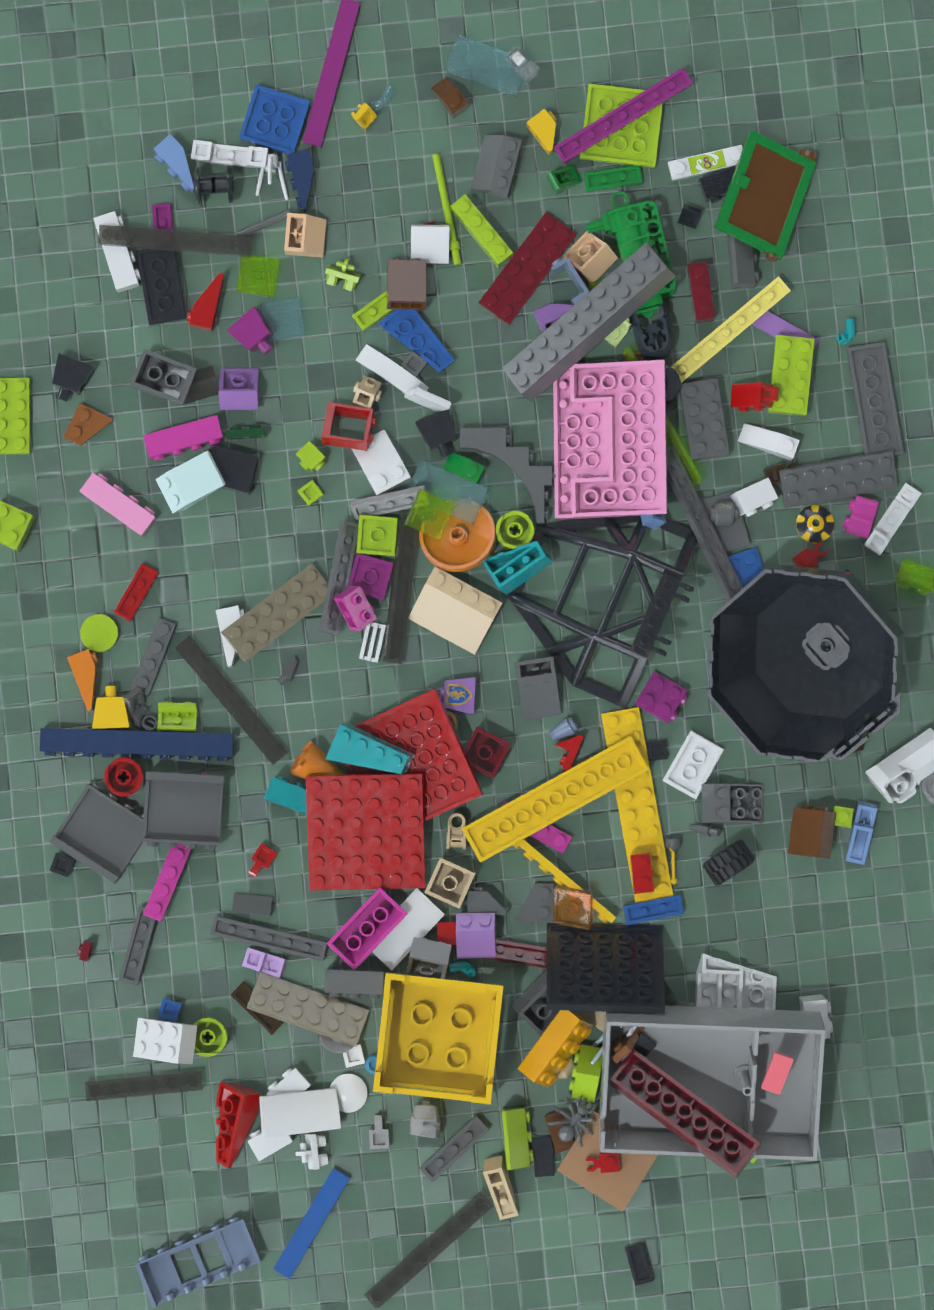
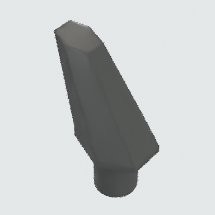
[277,656,298,685]
[689,824,721,837]

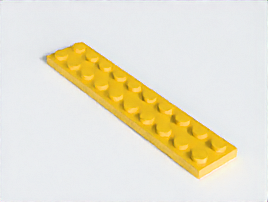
[601,707,673,903]
[462,736,649,863]

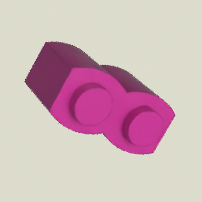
[842,495,879,539]

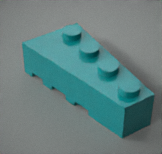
[326,723,414,774]

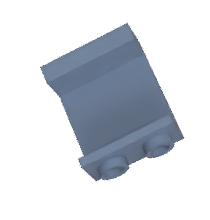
[550,257,589,305]

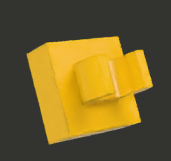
[351,103,377,130]

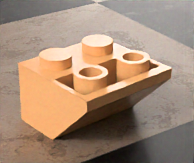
[284,213,327,258]

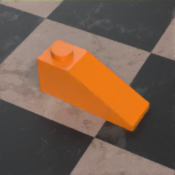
[67,649,99,712]

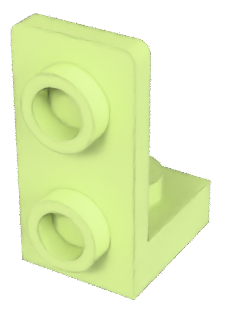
[604,318,631,348]

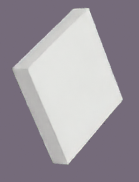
[411,224,449,264]
[404,387,451,412]

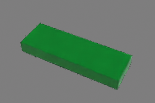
[584,165,643,193]

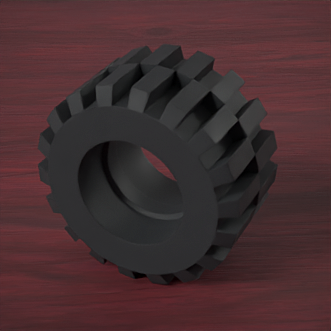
[702,839,755,885]

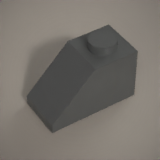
[467,887,506,915]

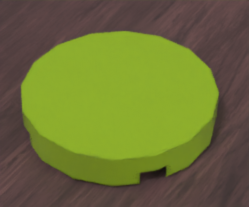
[80,614,119,652]

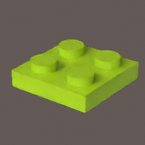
[356,515,398,556]

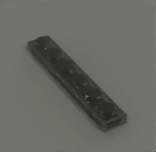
[85,1071,203,1101]

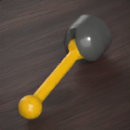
[665,838,681,885]

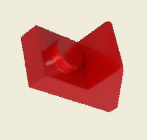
[555,735,584,771]

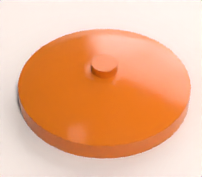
[419,499,496,572]

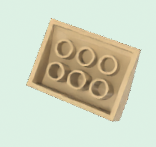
[408,567,502,655]

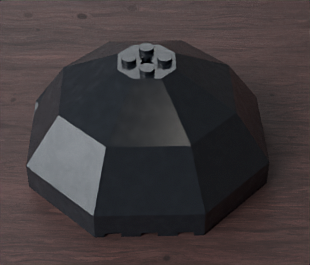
[708,564,904,763]

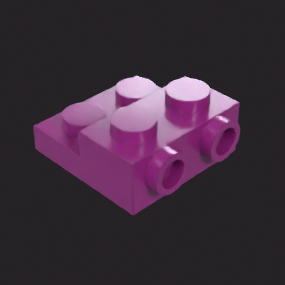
[634,671,688,724]

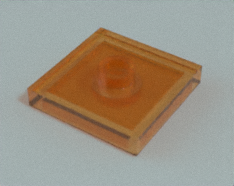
[553,885,593,930]

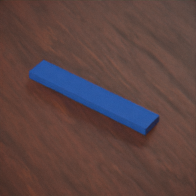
[273,1168,350,1279]

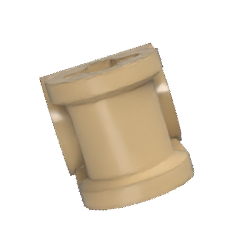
[446,813,466,850]

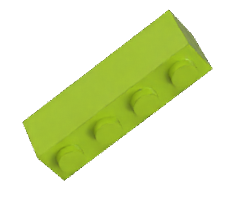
[450,194,513,269]

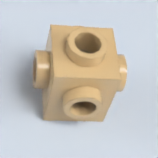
[353,376,382,408]

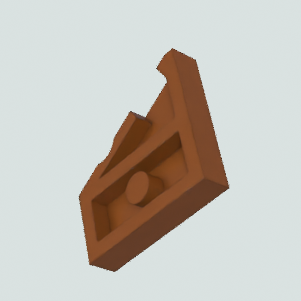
[63,403,113,446]
[611,1026,645,1063]

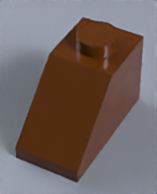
[431,77,468,119]

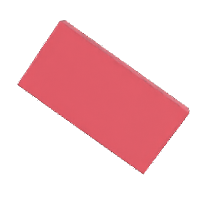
[761,1051,794,1095]

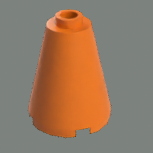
[290,741,344,780]

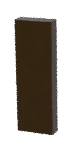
[231,981,284,1035]

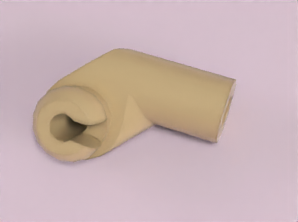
[557,1056,575,1079]

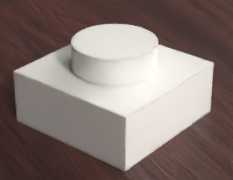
[343,1044,365,1068]

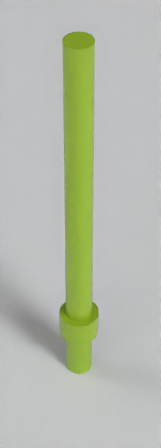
[432,154,461,266]

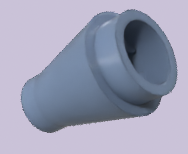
[549,717,579,742]

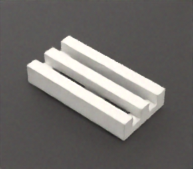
[359,622,386,663]

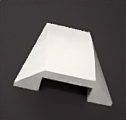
[695,954,777,1010]

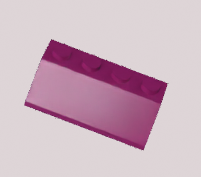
[326,888,408,970]

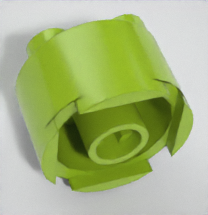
[496,511,534,551]
[193,1017,228,1057]

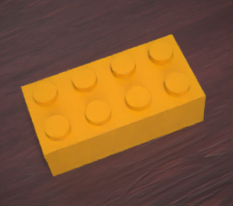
[517,1010,594,1088]

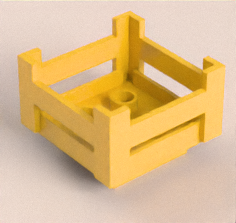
[373,972,503,1104]

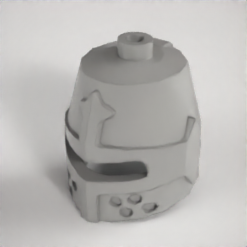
[410,1101,441,1138]

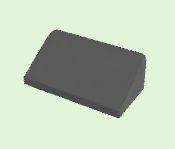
[232,893,273,916]

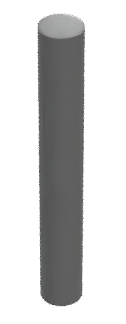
[237,209,291,238]

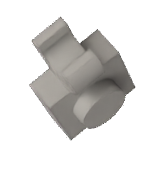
[369,1115,389,1149]

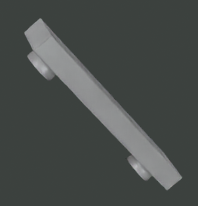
[350,485,429,520]

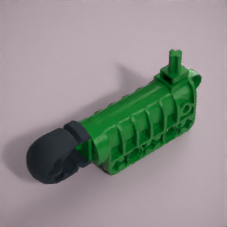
[585,191,676,359]

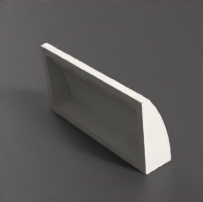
[259,1088,341,1138]

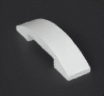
[191,140,268,168]
[356,344,429,394]
[864,483,922,556]

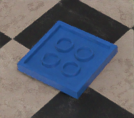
[239,84,311,154]

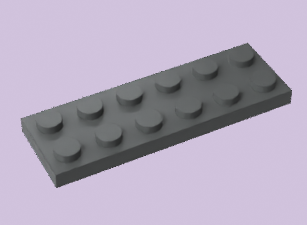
[846,342,904,456]
[779,450,898,508]

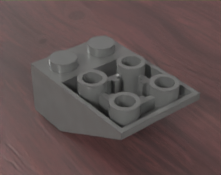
[515,657,561,721]
[702,783,763,823]

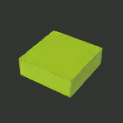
[297,479,324,506]

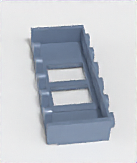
[135,1216,262,1308]

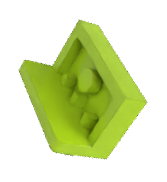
[157,701,198,733]

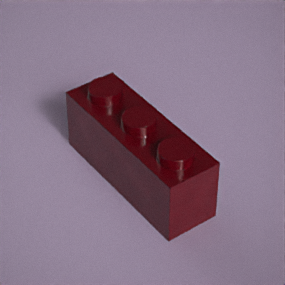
[687,261,715,324]

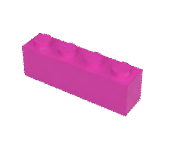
[143,415,224,461]

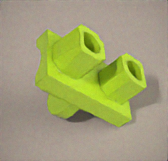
[325,258,361,291]

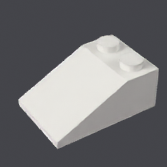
[352,430,411,496]

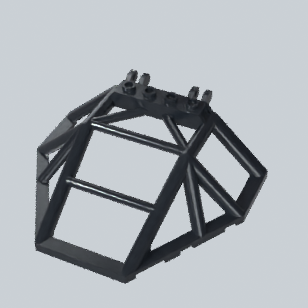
[507,515,697,709]

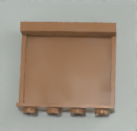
[557,1110,658,1212]

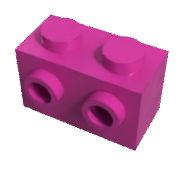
[333,586,377,631]

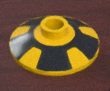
[796,505,834,543]

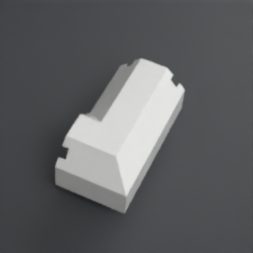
[866,728,934,803]

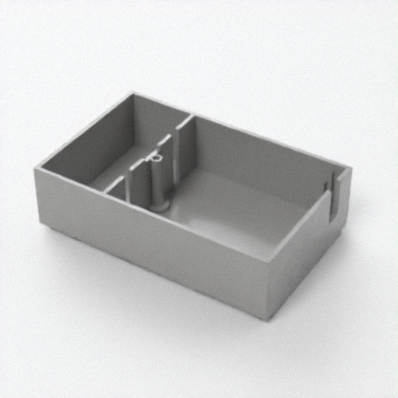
[599,1006,825,1161]

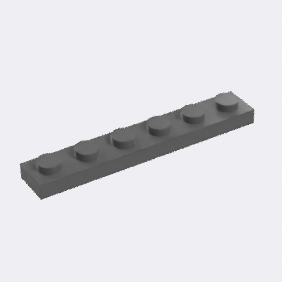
[319,520,358,636]
[210,916,327,962]

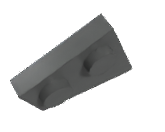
[516,884,554,923]

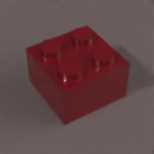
[464,727,511,779]

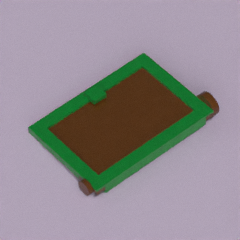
[714,130,818,262]

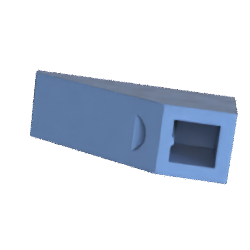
[154,134,195,194]

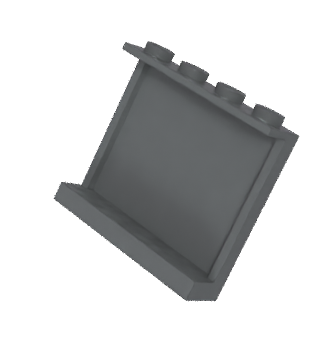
[142,772,224,850]
[49,783,144,884]

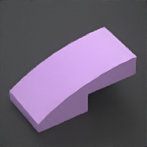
[242,948,287,978]

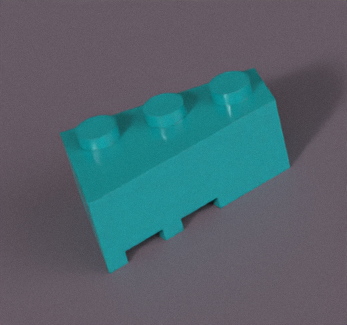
[483,541,553,595]
[264,776,307,815]

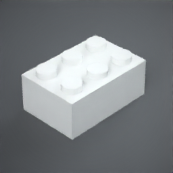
[133,1018,197,1064]

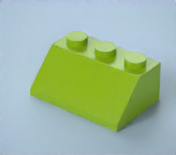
[502,1107,534,1170]

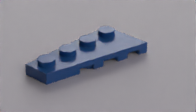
[378,309,455,373]

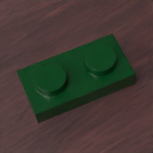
[226,425,266,440]

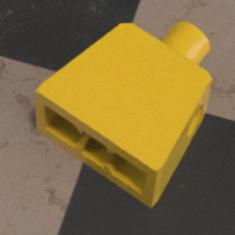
[92,686,131,730]

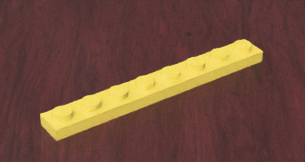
[671,276,791,383]

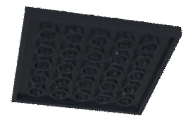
[546,923,665,1013]

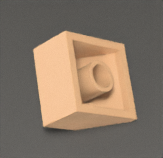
[562,231,618,285]

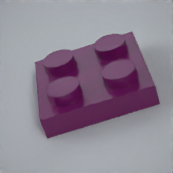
[348,553,394,600]

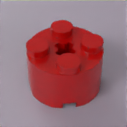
[104,758,145,797]

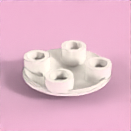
[330,1074,368,1113]

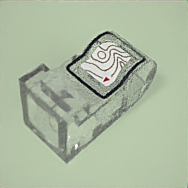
[504,46,540,84]

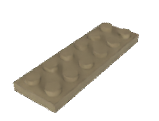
[221,563,328,663]
[247,972,369,1047]

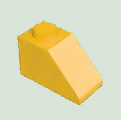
[526,109,557,156]

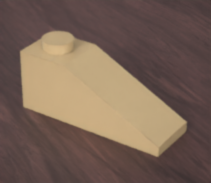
[483,1155,519,1220]

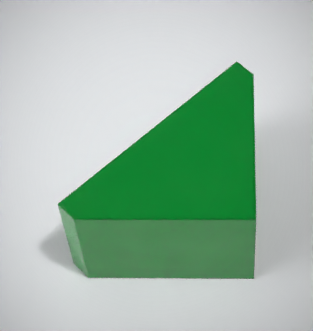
[548,165,582,195]

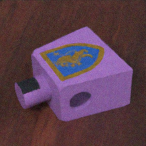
[433,677,476,715]

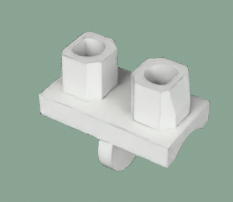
[295,1134,328,1170]

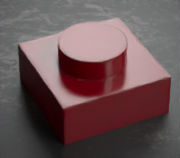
[77,941,93,962]

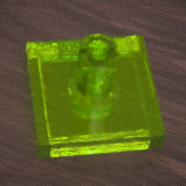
[236,254,280,298]
[404,489,455,540]

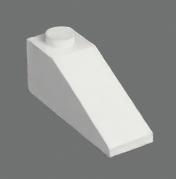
[737,423,800,461]
[216,606,245,668]

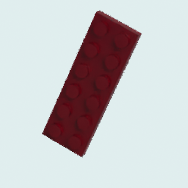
[478,212,577,326]

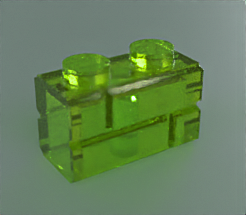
[894,559,934,596]

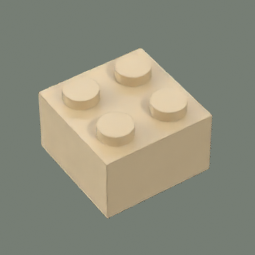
[424,858,475,909]

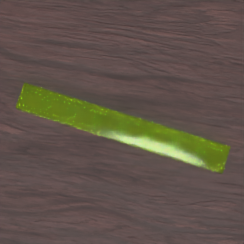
[621,347,702,485]

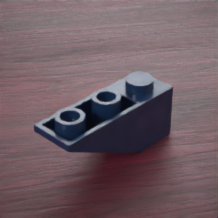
[285,149,315,213]

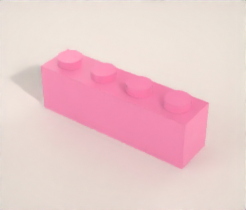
[80,473,156,537]

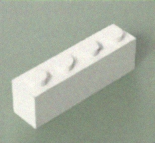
[93,211,141,293]

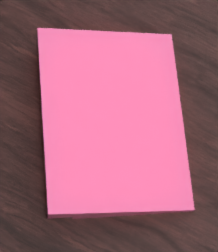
[553,360,667,520]

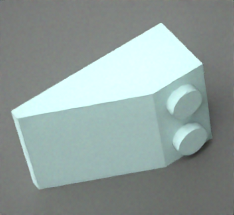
[156,451,226,513]

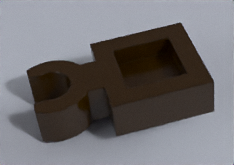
[763,461,796,487]

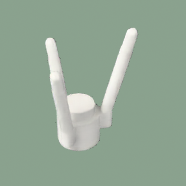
[255,154,289,200]

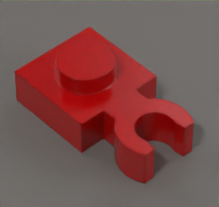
[792,542,828,568]
[586,1153,620,1173]

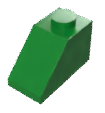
[442,453,485,486]

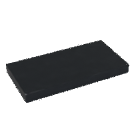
[136,244,187,326]

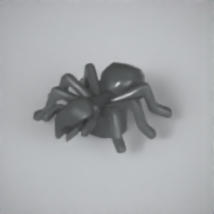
[548,1096,597,1147]

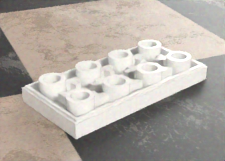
[372,888,445,971]

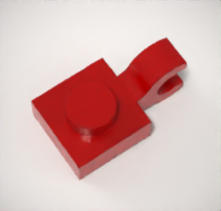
[248,843,278,878]

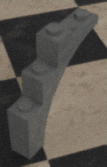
[460,428,556,525]

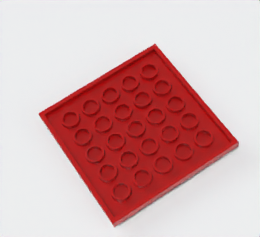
[333,689,484,821]
[306,773,425,891]

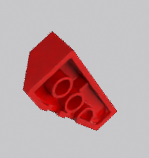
[216,1081,261,1168]

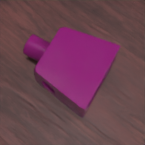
[227,306,273,355]

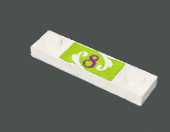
[667,145,743,181]

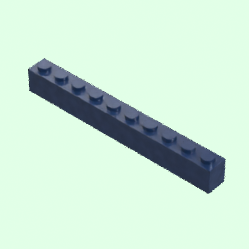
[40,728,234,761]

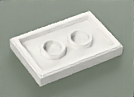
[662,731,724,800]

